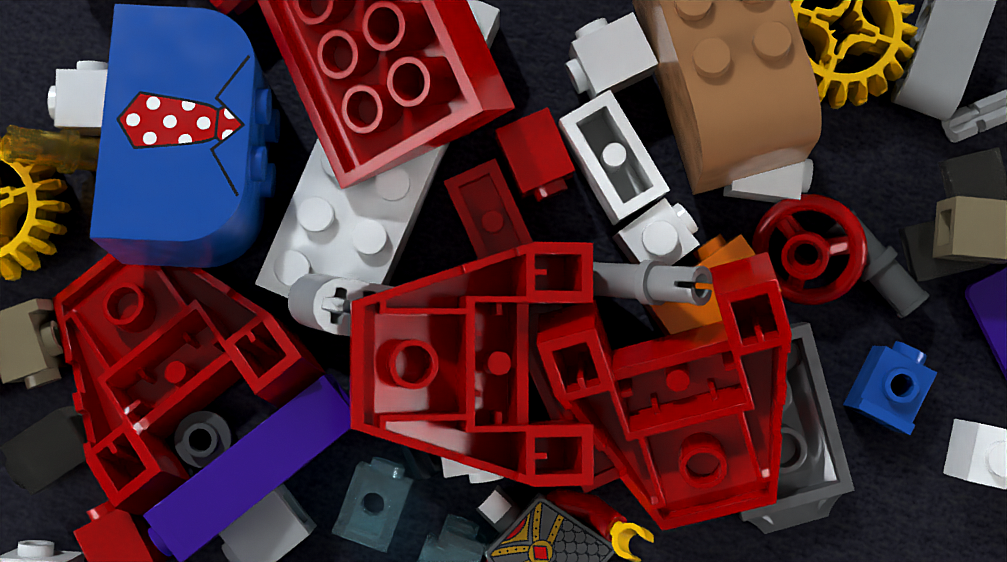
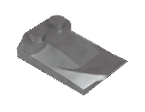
[739,322,855,534]

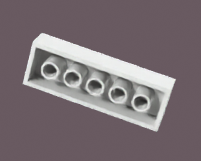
[255,0,500,312]

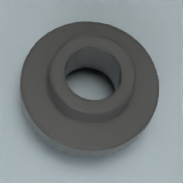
[174,410,233,468]

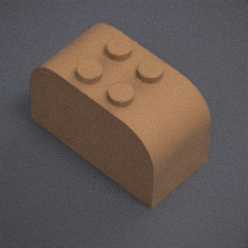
[632,0,822,195]

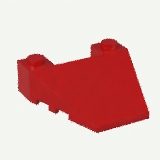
[350,242,594,487]
[536,252,792,531]
[52,253,326,517]

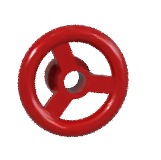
[752,194,868,305]

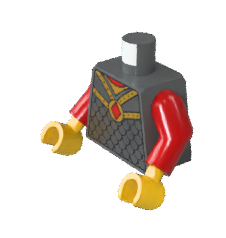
[475,485,654,562]

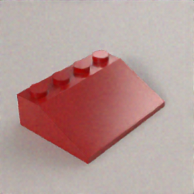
[257,0,515,189]

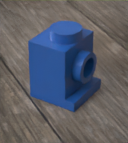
[843,341,937,435]

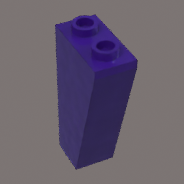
[143,374,351,562]

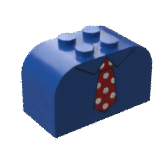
[90,4,281,268]

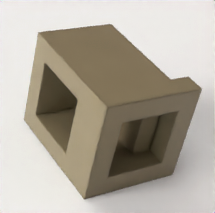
[0,298,67,390]

